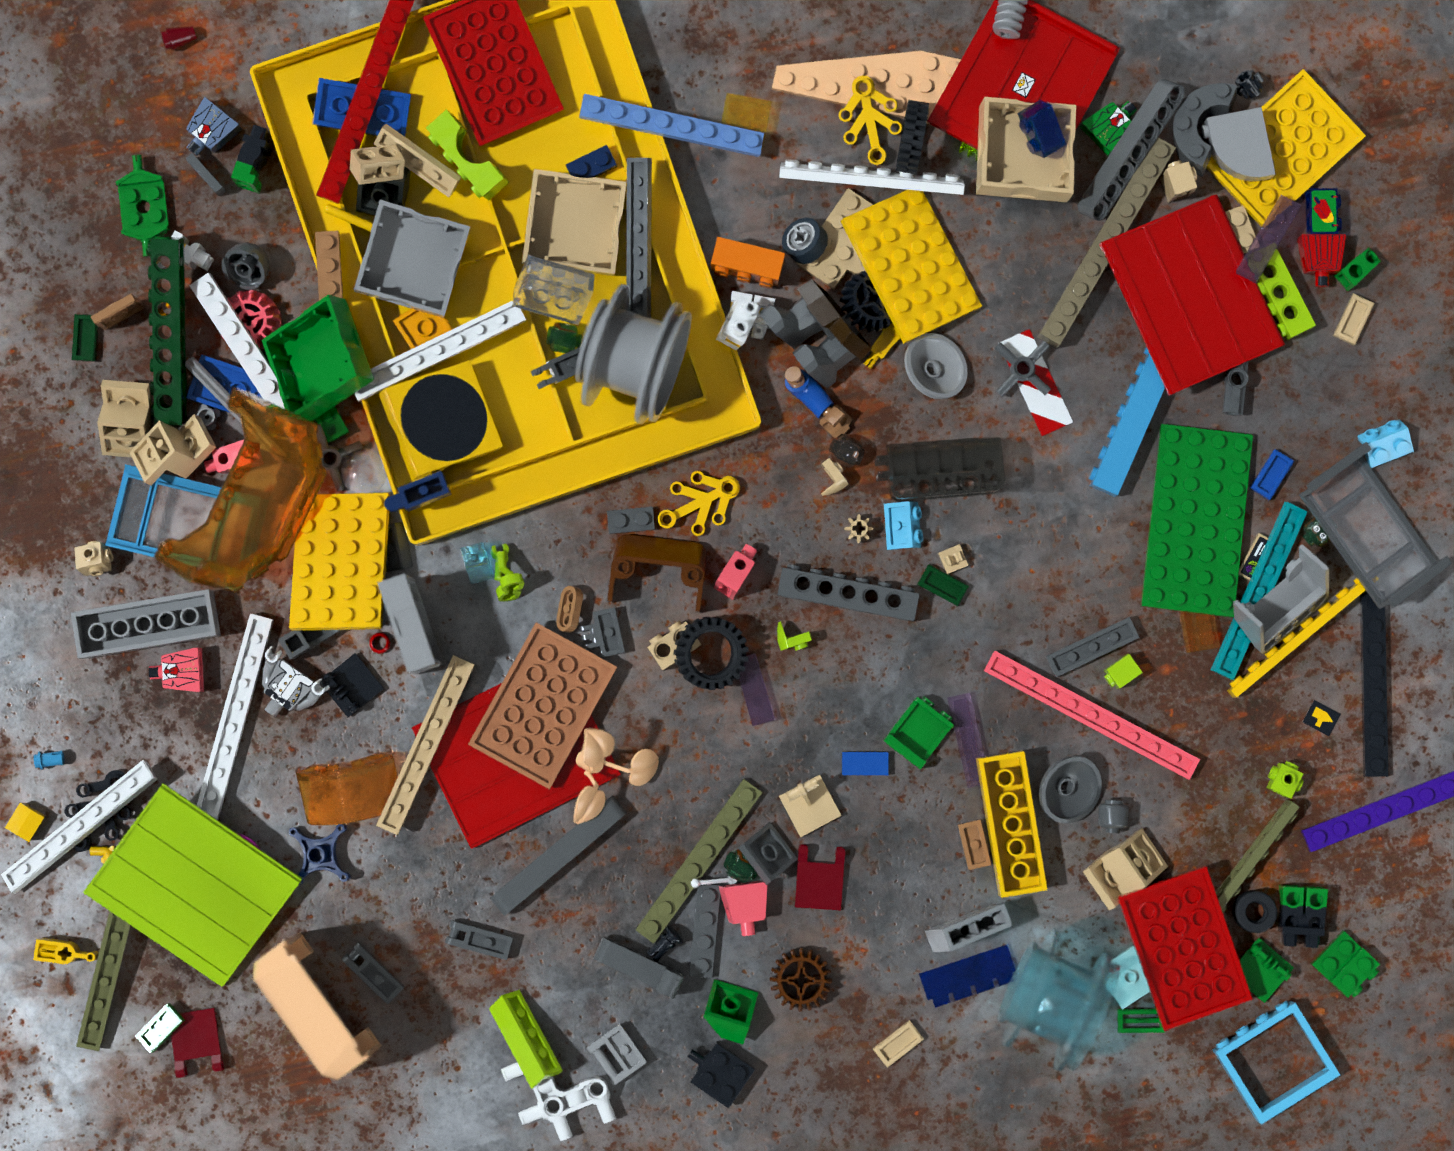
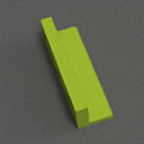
[489,990,562,1088]

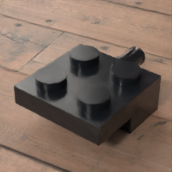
[687,1041,755,1109]

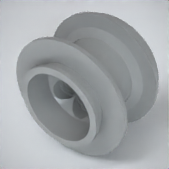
[575,284,692,424]

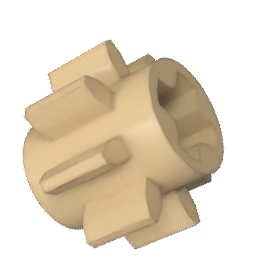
[844,514,873,544]

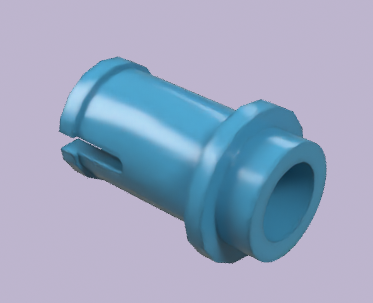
[34,750,65,770]

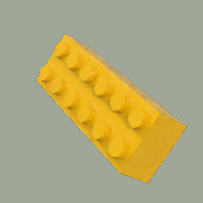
[976,751,1047,898]

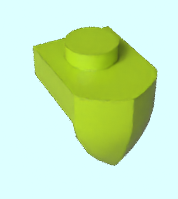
[777,622,812,651]

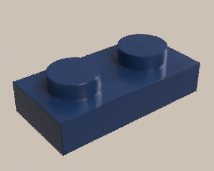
[566,145,617,178]

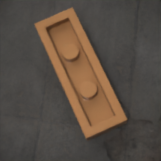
[315,231,343,300]

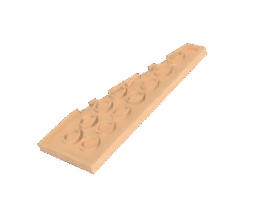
[772,51,961,124]

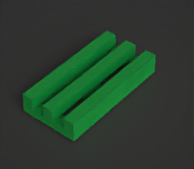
[1117,1008,1165,1033]

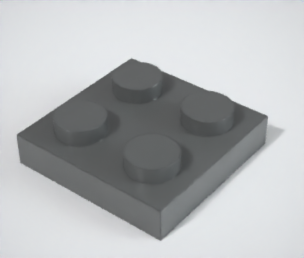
[738,822,798,885]

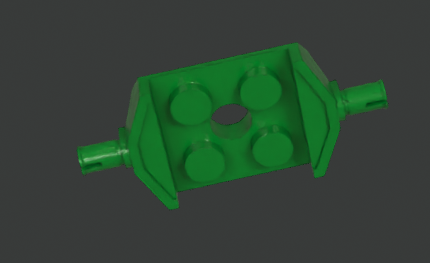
[116,154,169,257]

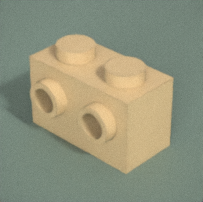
[1160,160,1197,203]

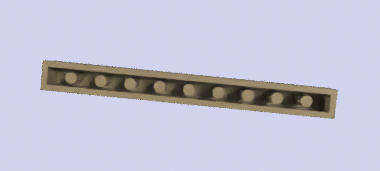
[1037,137,1176,348]

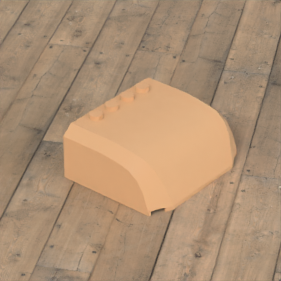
[253,932,382,1080]

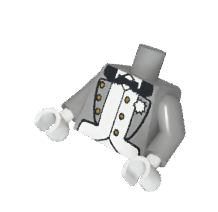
[262,646,330,717]

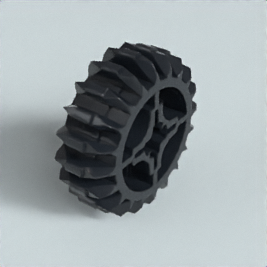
[839,271,892,333]

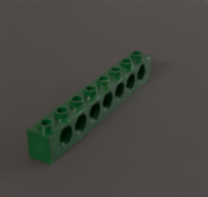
[147,237,187,425]

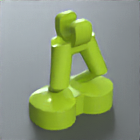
[490,544,524,602]

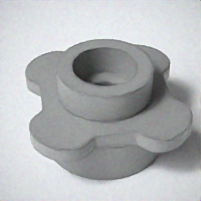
[197,404,221,430]

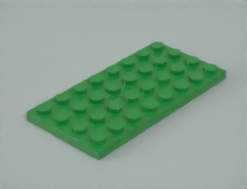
[1140,424,1253,618]

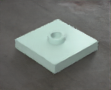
[1096,945,1150,1010]

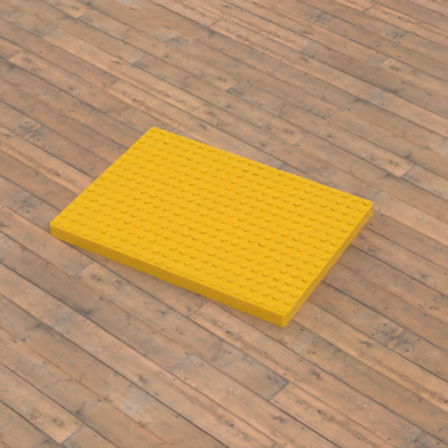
[250,0,761,546]

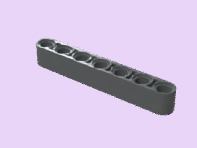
[1078,79,1185,221]
[490,795,627,916]

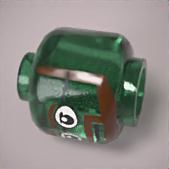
[546,322,582,353]
[1303,516,1338,547]
[723,849,758,883]

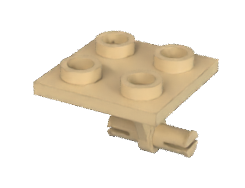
[779,774,841,837]

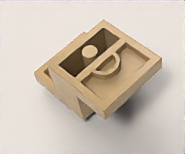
[97,380,153,457]
[129,414,216,485]
[1083,828,1168,910]

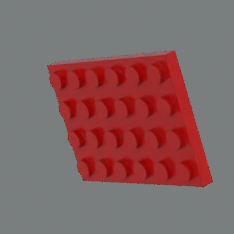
[423,0,564,146]
[1117,866,1253,1031]

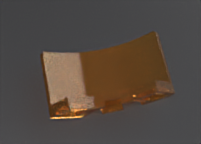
[296,752,398,825]

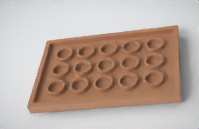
[468,622,617,789]

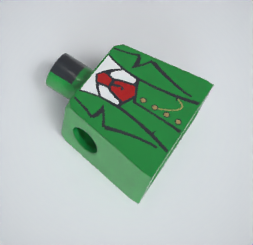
[1080,101,1137,156]

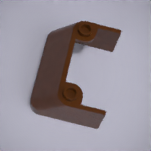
[607,534,707,613]

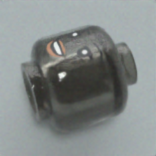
[829,435,865,468]

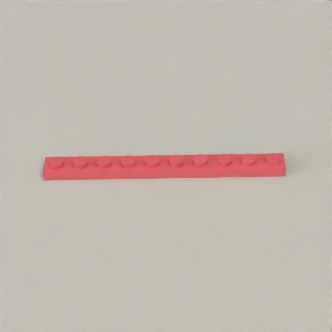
[984,651,1200,780]

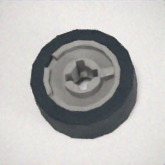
[782,217,828,264]

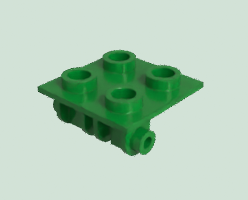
[1239,937,1294,1003]

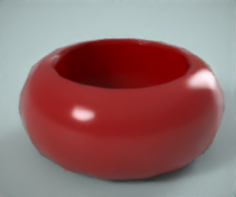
[369,632,391,654]

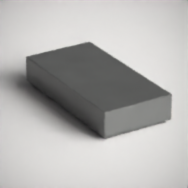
[186,153,226,196]

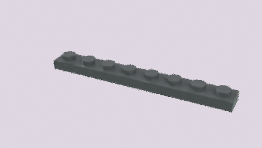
[626,158,652,318]

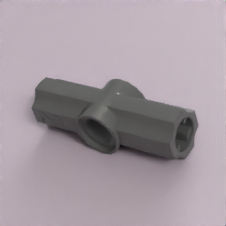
[1222,361,1248,416]

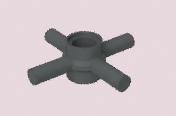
[994,341,1051,397]
[295,424,363,491]

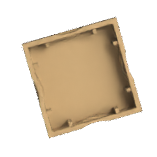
[976,97,1076,202]
[522,169,627,276]

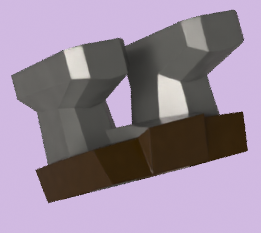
[759,279,872,388]

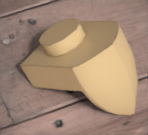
[821,458,848,496]

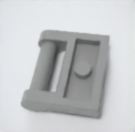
[586,1023,647,1086]

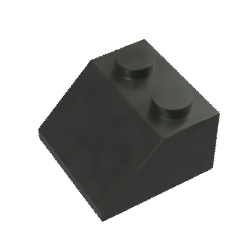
[356,167,411,215]

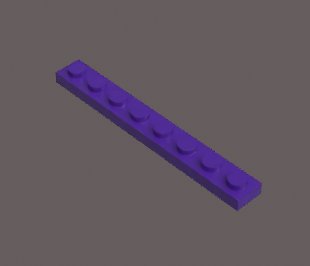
[1301,771,1454,852]

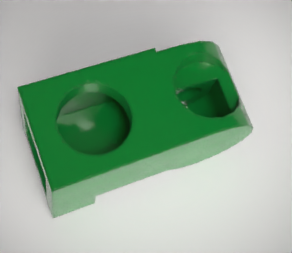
[1334,247,1381,291]

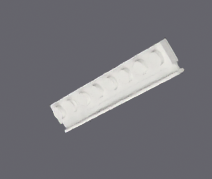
[779,159,965,195]

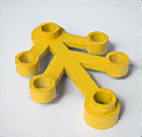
[839,75,903,165]
[658,471,740,537]

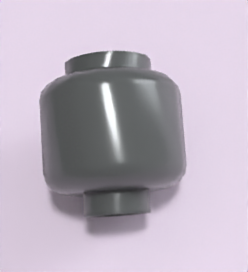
[1098,800,1129,833]

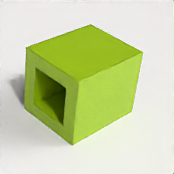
[1104,654,1143,689]

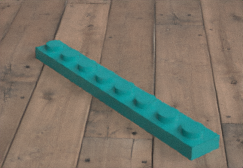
[1211,502,1308,680]

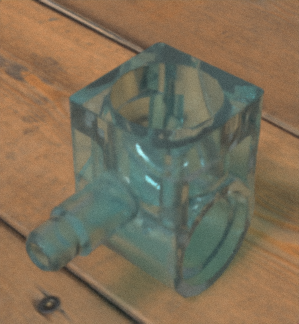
[460,542,494,584]

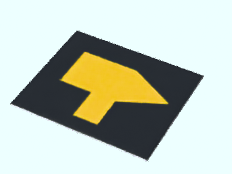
[1303,700,1341,736]

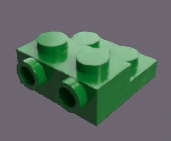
[1311,930,1380,998]

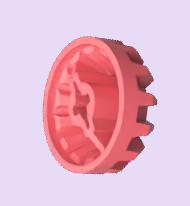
[221,290,282,351]

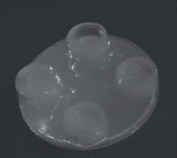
[341,449,387,493]

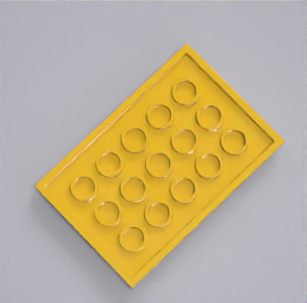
[1207,69,1366,229]
[840,190,982,344]
[289,493,390,631]

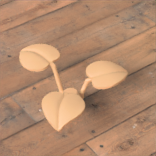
[574,729,659,824]

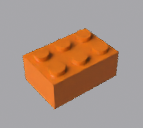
[711,237,785,289]

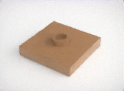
[91,294,144,330]

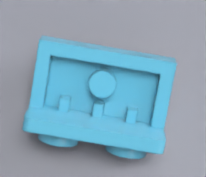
[1357,420,1414,468]

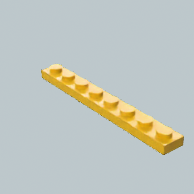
[1227,576,1378,698]

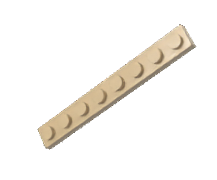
[376,655,475,835]

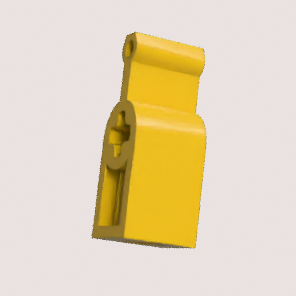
[33,938,99,964]

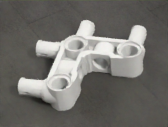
[501,1062,616,1141]

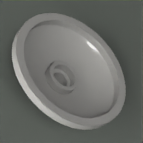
[904,333,968,399]

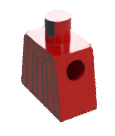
[1297,234,1346,287]

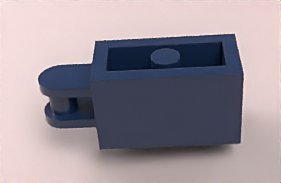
[384,471,452,512]

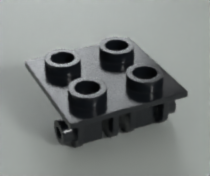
[320,653,384,718]

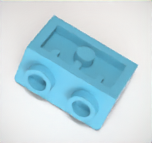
[884,501,923,550]

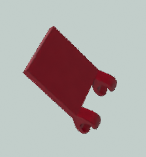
[795,844,845,911]
[171,1008,224,1078]

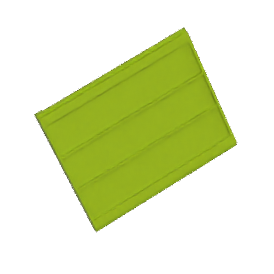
[83,783,302,987]

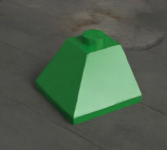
[703,979,758,1044]

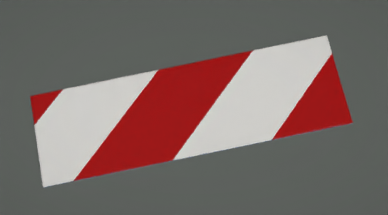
[998,329,1073,436]

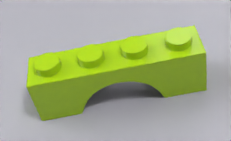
[426,109,509,200]

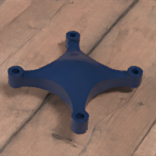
[289,823,351,885]

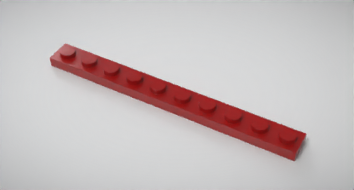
[316,0,414,204]

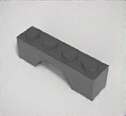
[278,630,341,660]

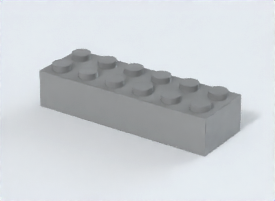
[71,589,221,659]

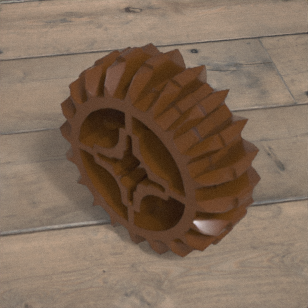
[769,948,833,1012]

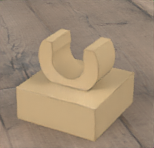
[938,544,968,574]

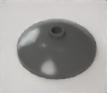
[1039,755,1102,823]

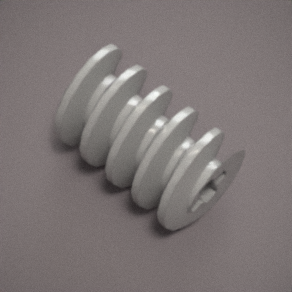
[992,0,1028,39]

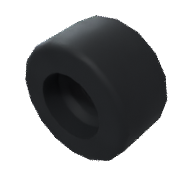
[1232,890,1277,933]

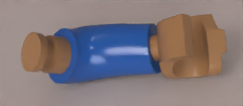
[785,366,852,438]

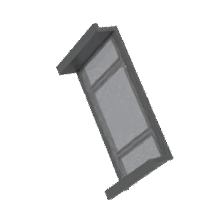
[1299,442,1452,609]

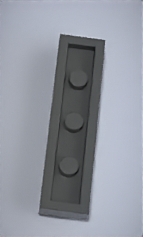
[1045,617,1140,677]
[689,884,721,978]

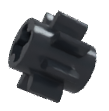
[1235,70,1264,99]

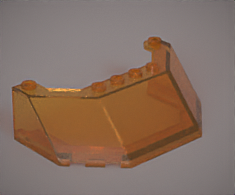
[154,388,327,592]

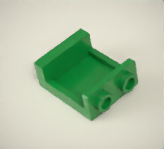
[883,696,954,769]

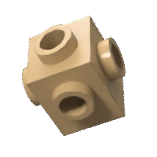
[75,541,113,576]

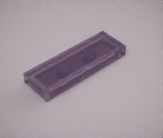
[739,653,775,726]

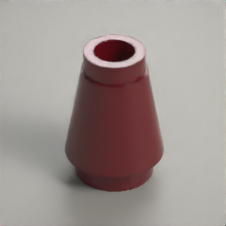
[161,26,197,51]

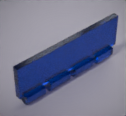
[919,945,1016,1008]

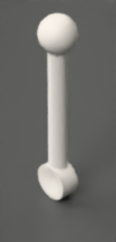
[691,875,737,888]

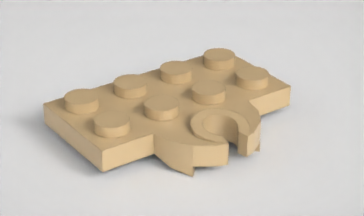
[796,188,873,290]

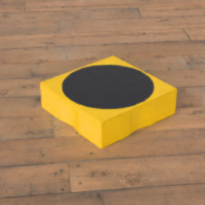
[379,360,503,481]

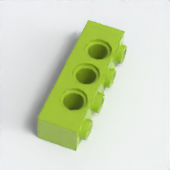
[1246,244,1316,340]

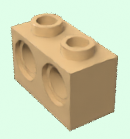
[350,144,405,185]
[648,621,701,670]

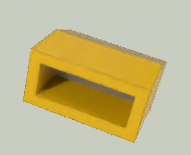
[5,803,45,842]

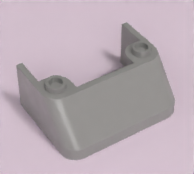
[1233,544,1329,654]

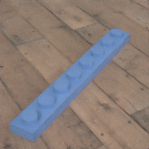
[579,94,764,157]

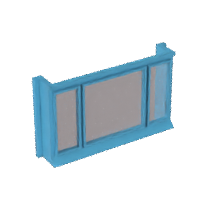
[105,464,269,580]

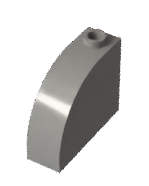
[1201,107,1276,181]
[925,904,1013,952]

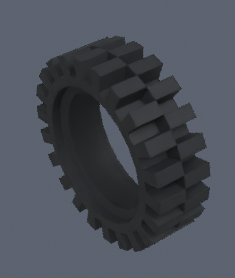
[896,100,929,174]
[674,617,749,690]

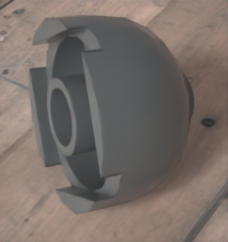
[222,242,270,290]

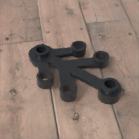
[64,770,132,852]

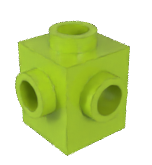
[1266,761,1304,799]

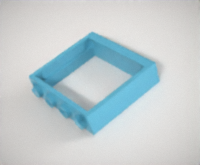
[1213,1000,1340,1124]

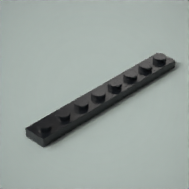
[1360,591,1388,777]

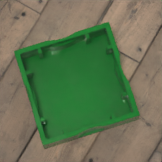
[262,294,374,424]

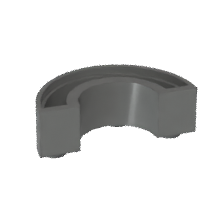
[1173,83,1237,177]

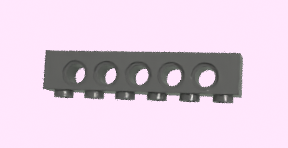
[777,564,919,622]

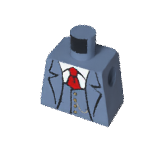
[186,97,242,156]

